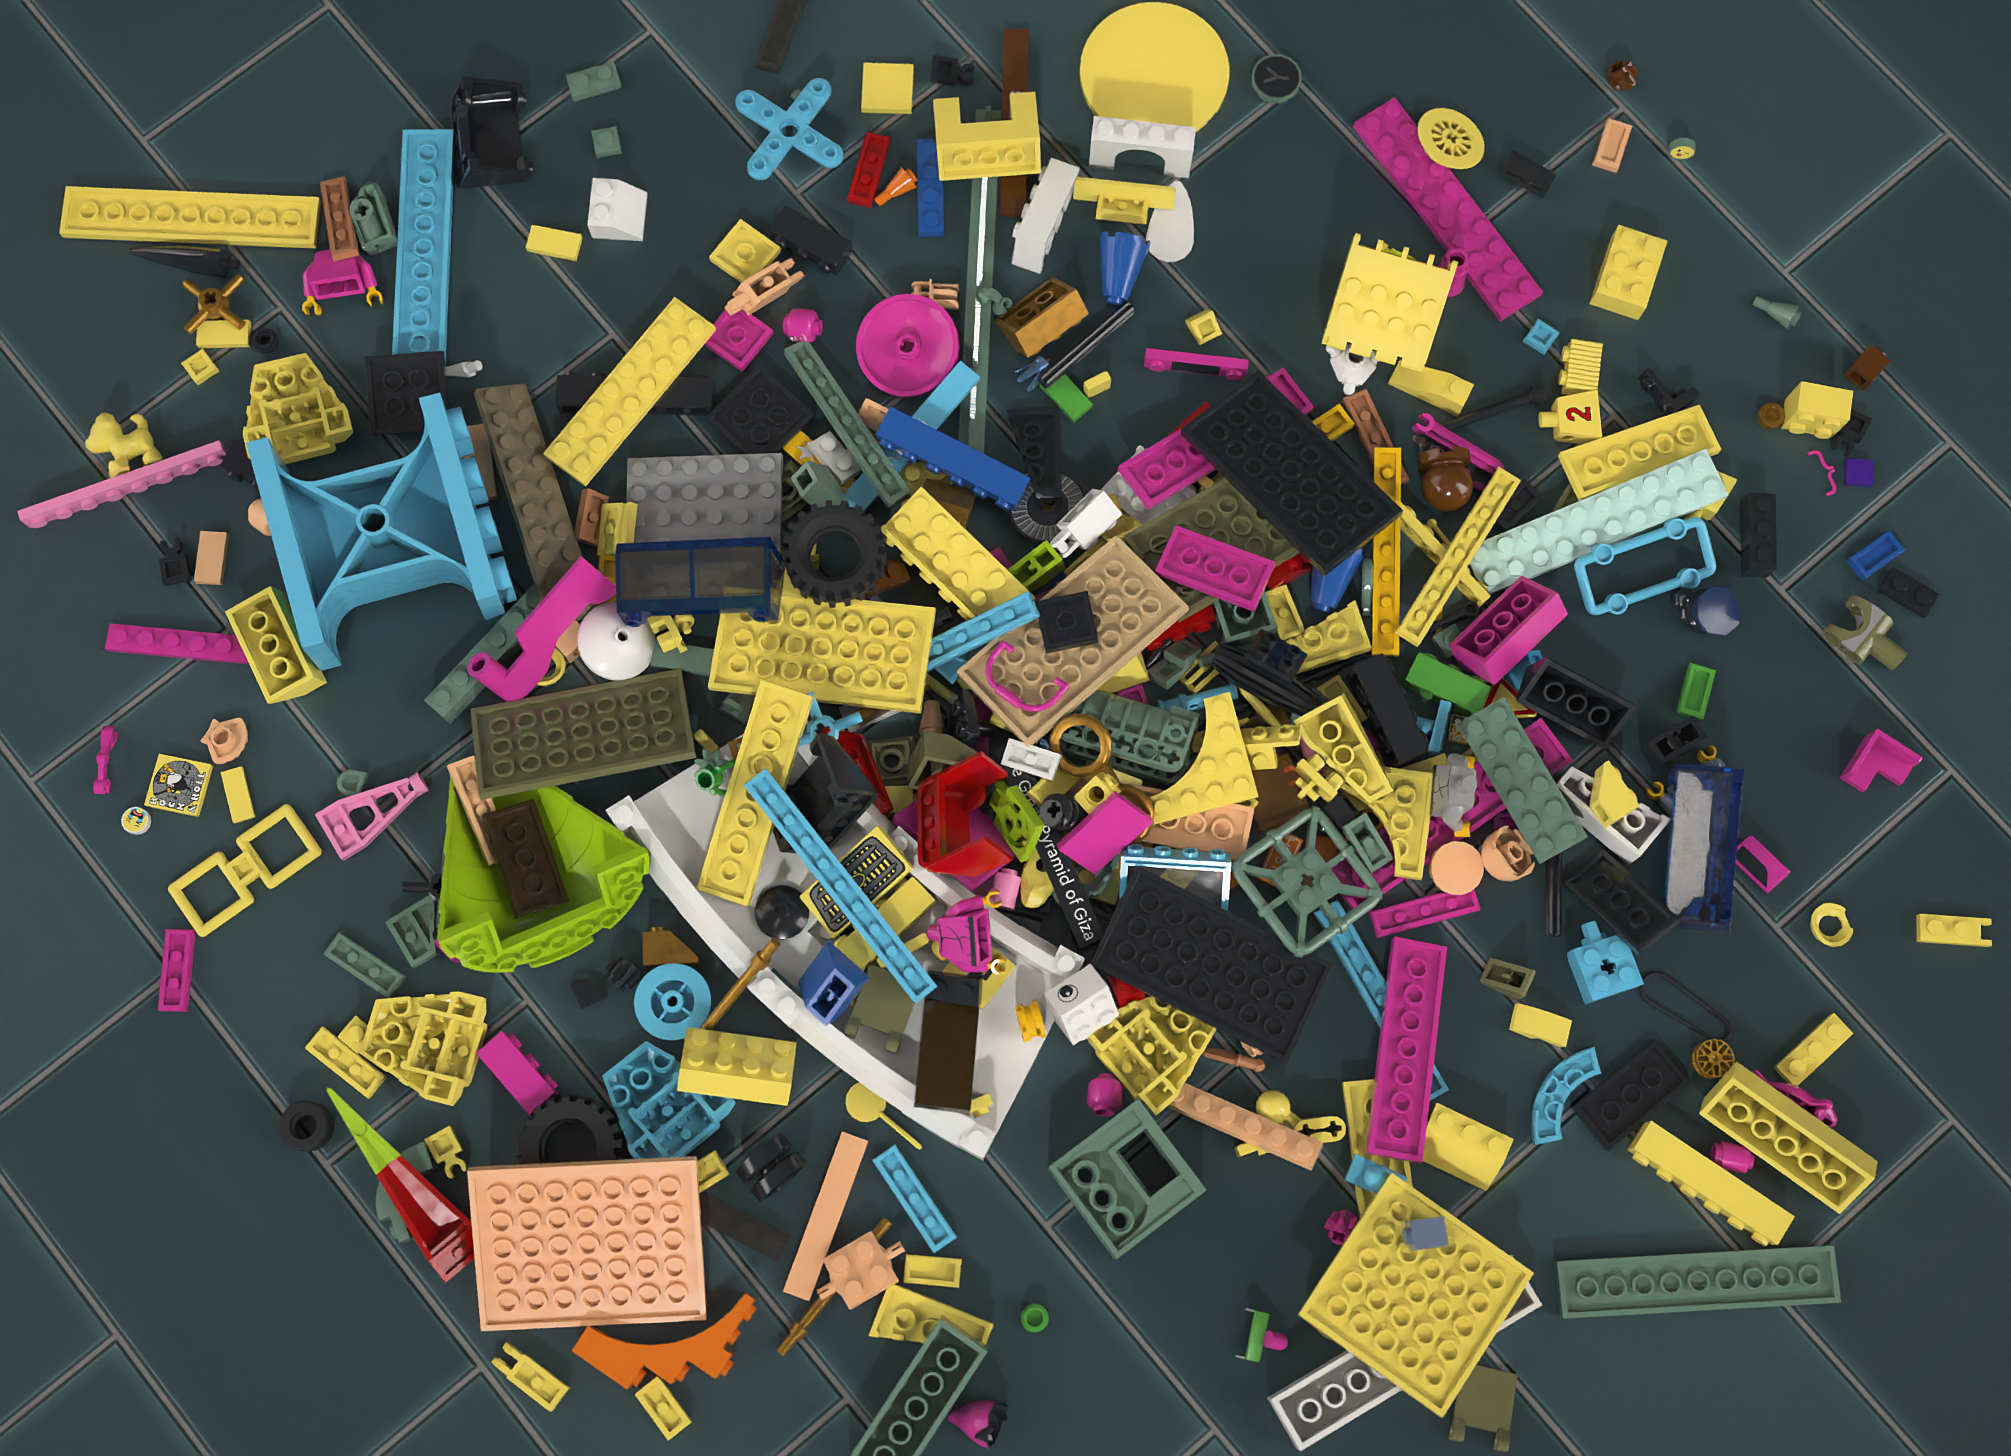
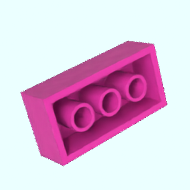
[1448,575,1568,685]

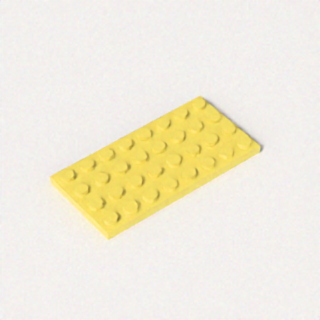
[708,586,936,713]

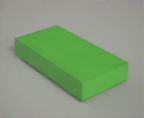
[1040,374,1093,423]
[1676,663,1716,721]

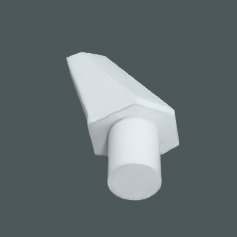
[446,360,482,377]

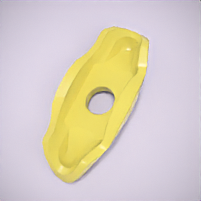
[1020,829,1069,908]

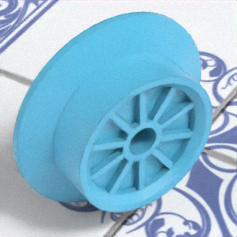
[634,963,711,1040]

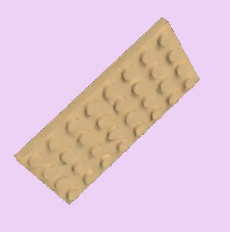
[957,535,1189,747]

